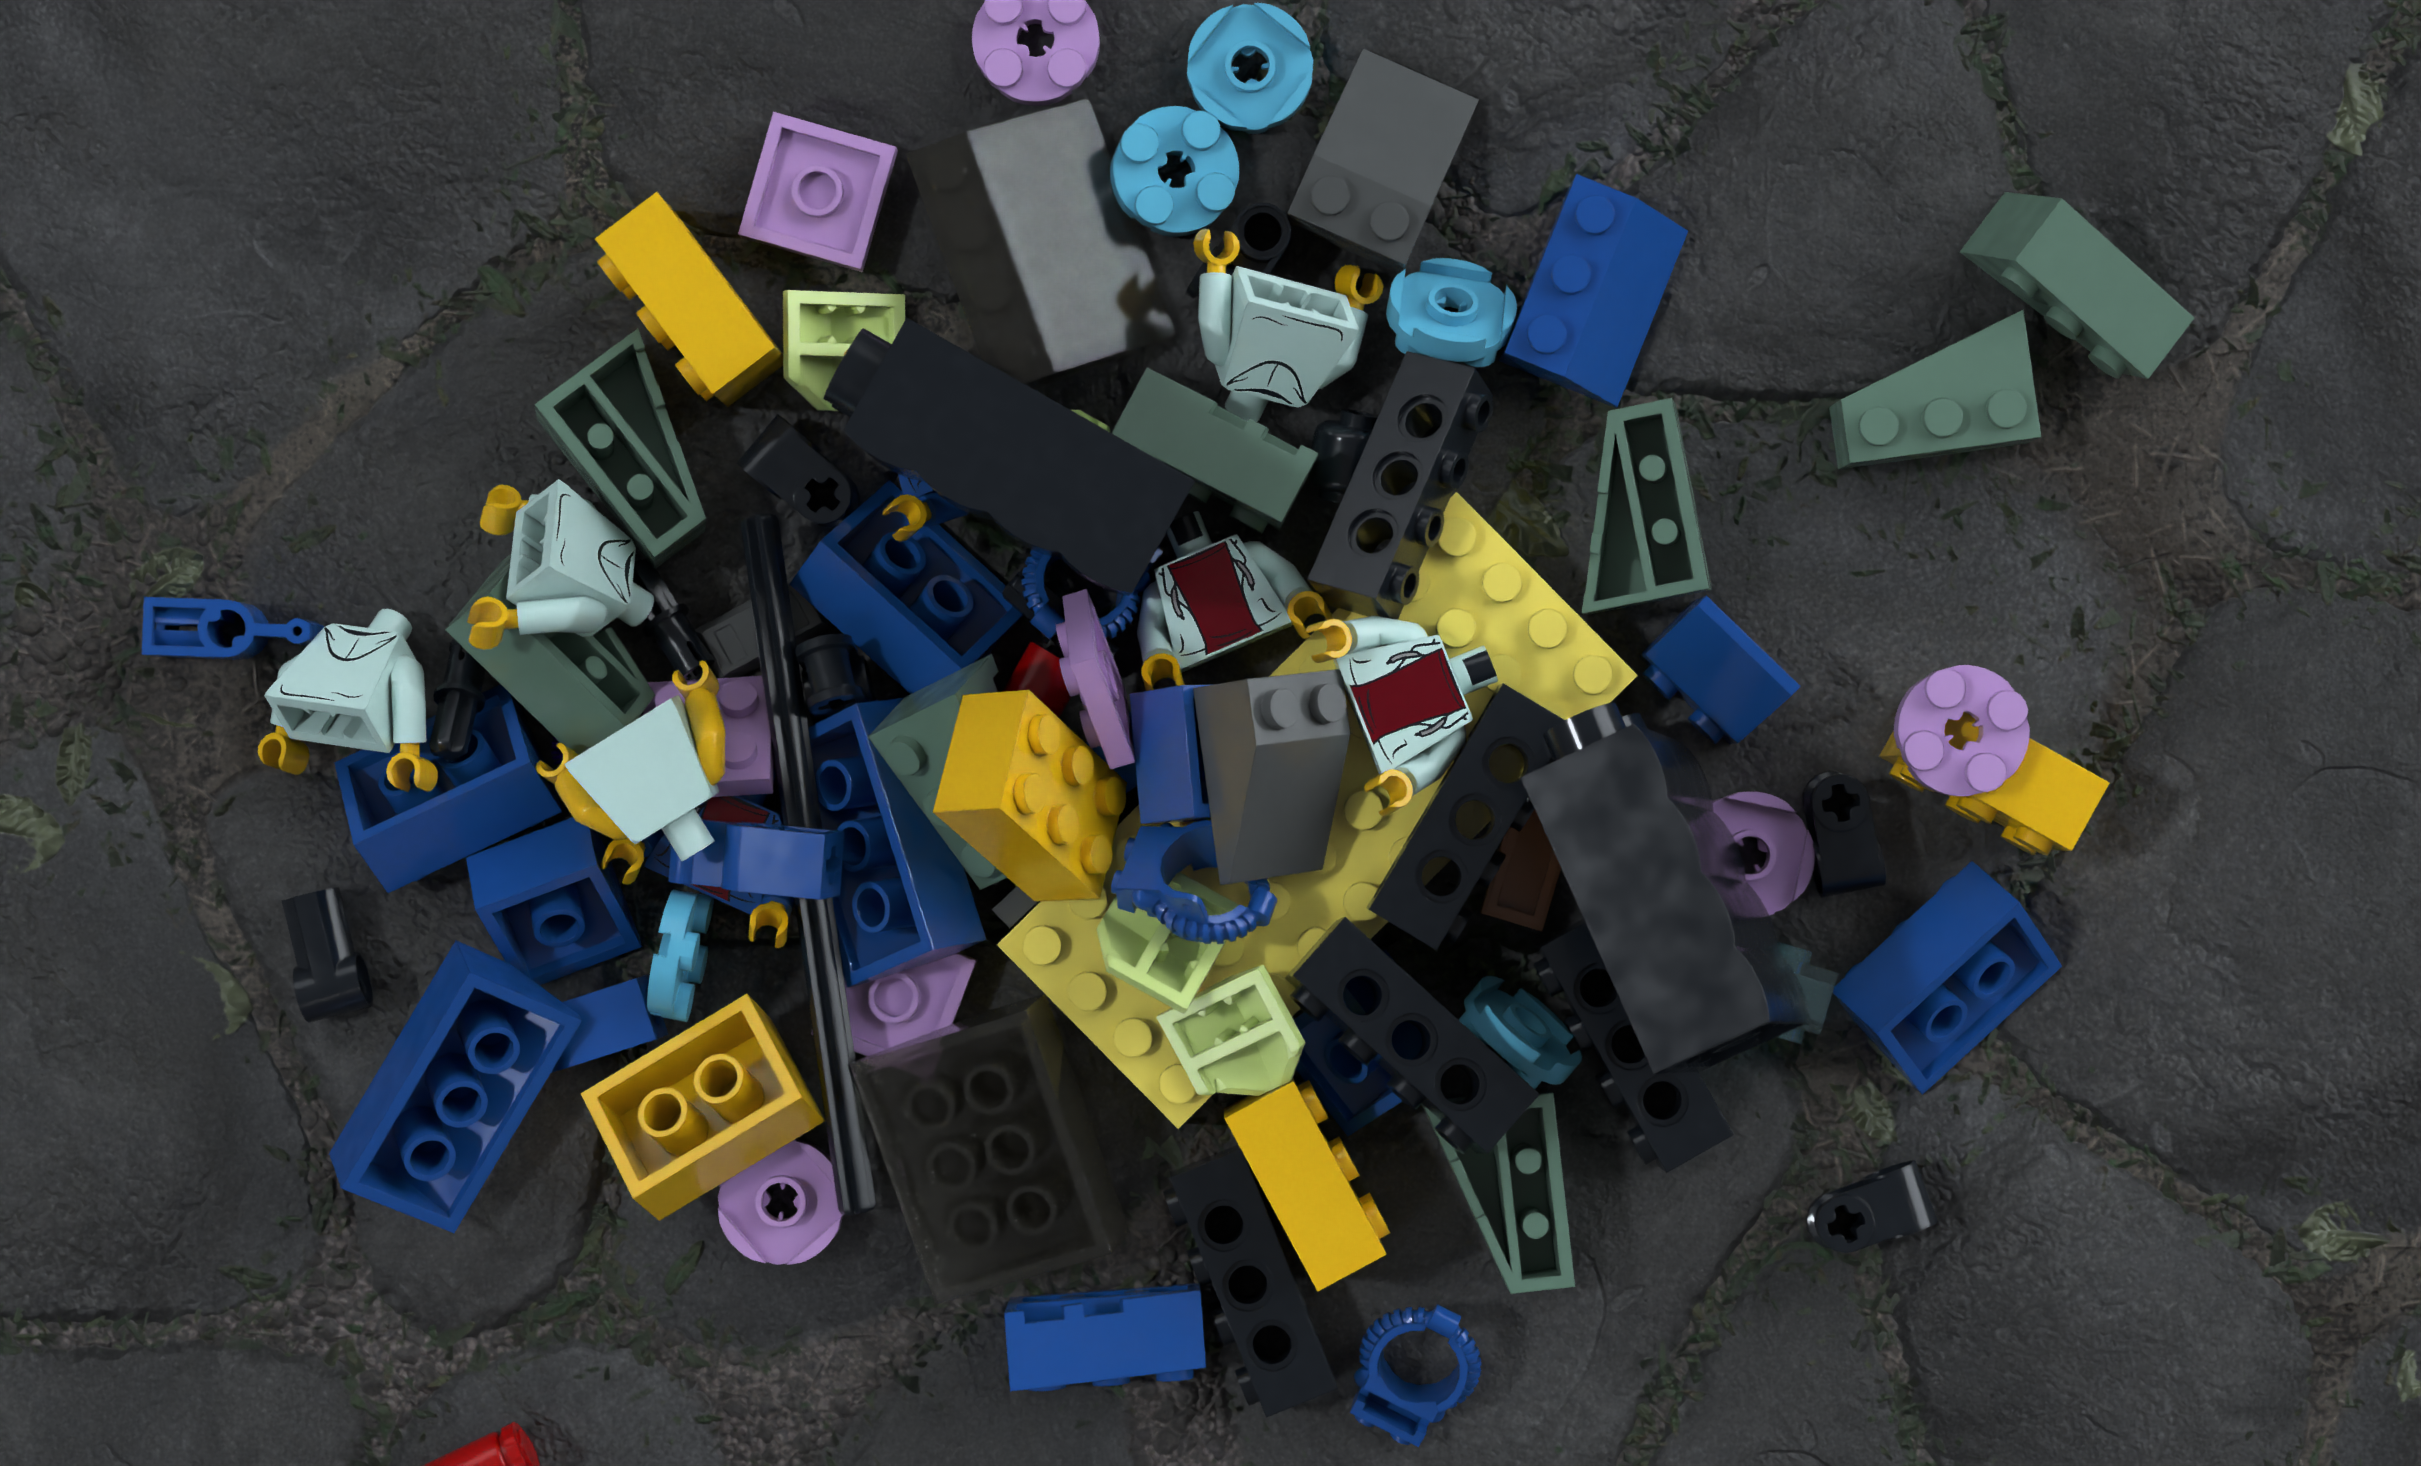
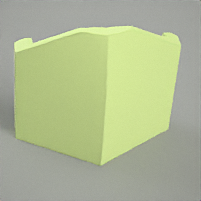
[783,290,905,411]
[1096,872,1238,1014]
[1156,964,1306,1096]

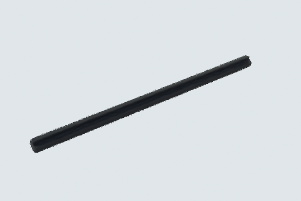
[740,514,876,1215]

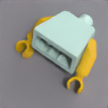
[535,660,725,861]

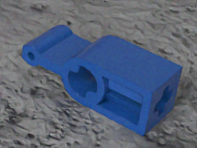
[141,597,324,660]
[669,819,845,900]
[551,974,668,1073]

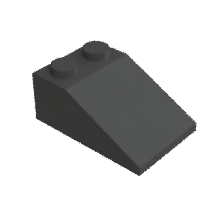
[1287,49,1479,273]
[1193,669,1351,885]

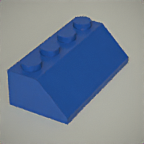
[808,698,986,988]
[329,940,582,1233]

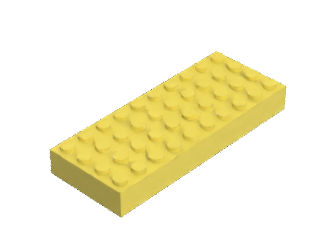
[997,492,1638,1129]

